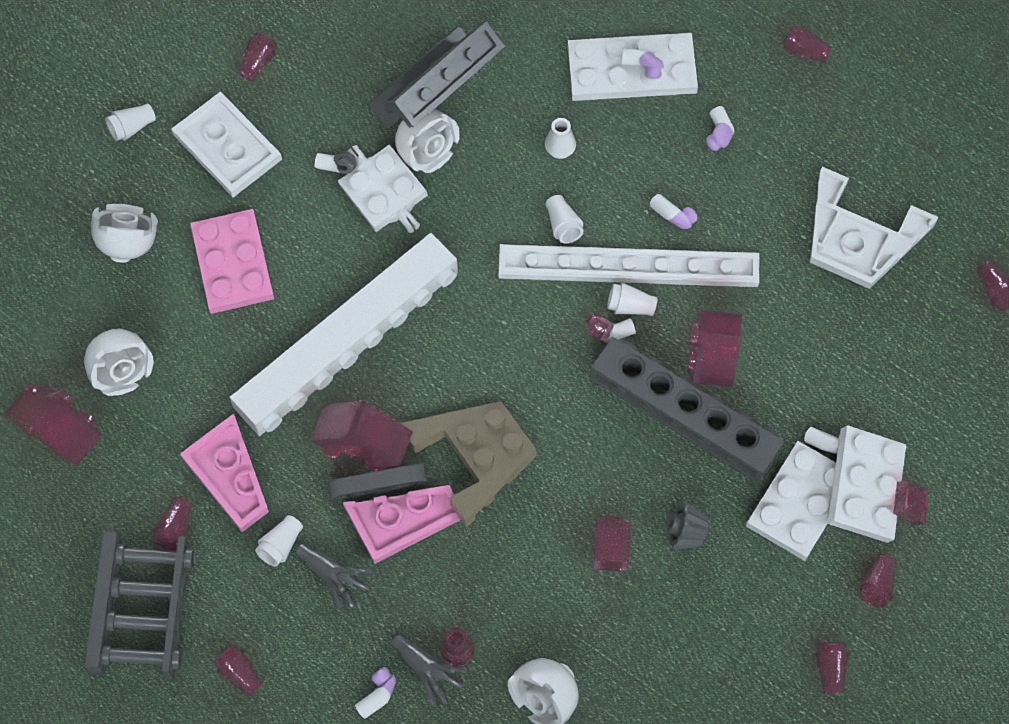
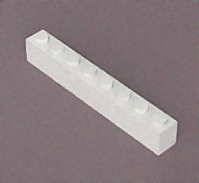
[230,233,458,436]

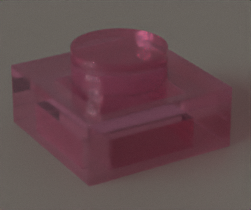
[893,480,928,525]

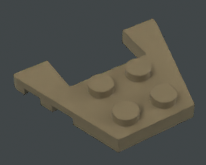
[399,401,537,527]

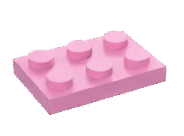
[190,209,274,314]

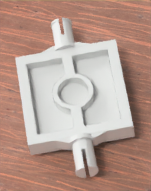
[338,145,428,233]

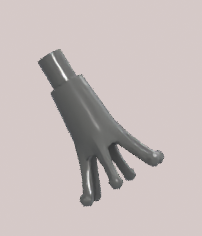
[296,543,372,609]
[391,634,467,706]

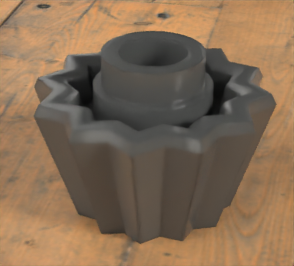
[667,501,709,549]

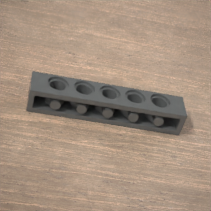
[590,337,784,484]

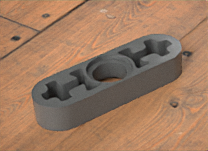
[328,464,427,500]

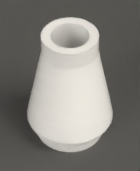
[106,103,156,141]
[545,118,576,159]
[545,195,583,244]
[607,282,657,316]
[255,515,303,567]

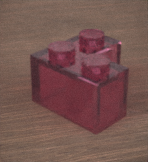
[687,310,742,387]
[4,384,102,466]
[310,401,413,471]

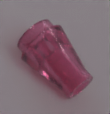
[783,25,832,63]
[237,33,277,82]
[977,261,1009,310]
[153,497,193,550]
[859,554,897,608]
[440,628,475,666]
[815,643,850,694]
[213,644,264,697]

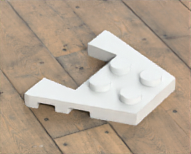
[810,167,938,289]

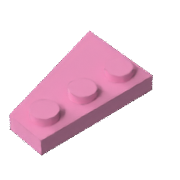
[180,414,269,532]
[343,485,461,564]

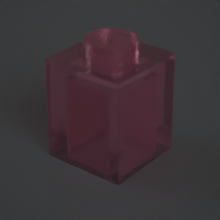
[593,517,631,572]

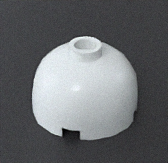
[395,109,459,173]
[91,204,158,263]
[84,329,154,396]
[508,658,579,724]

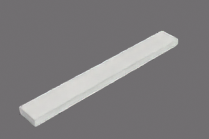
[499,244,759,287]

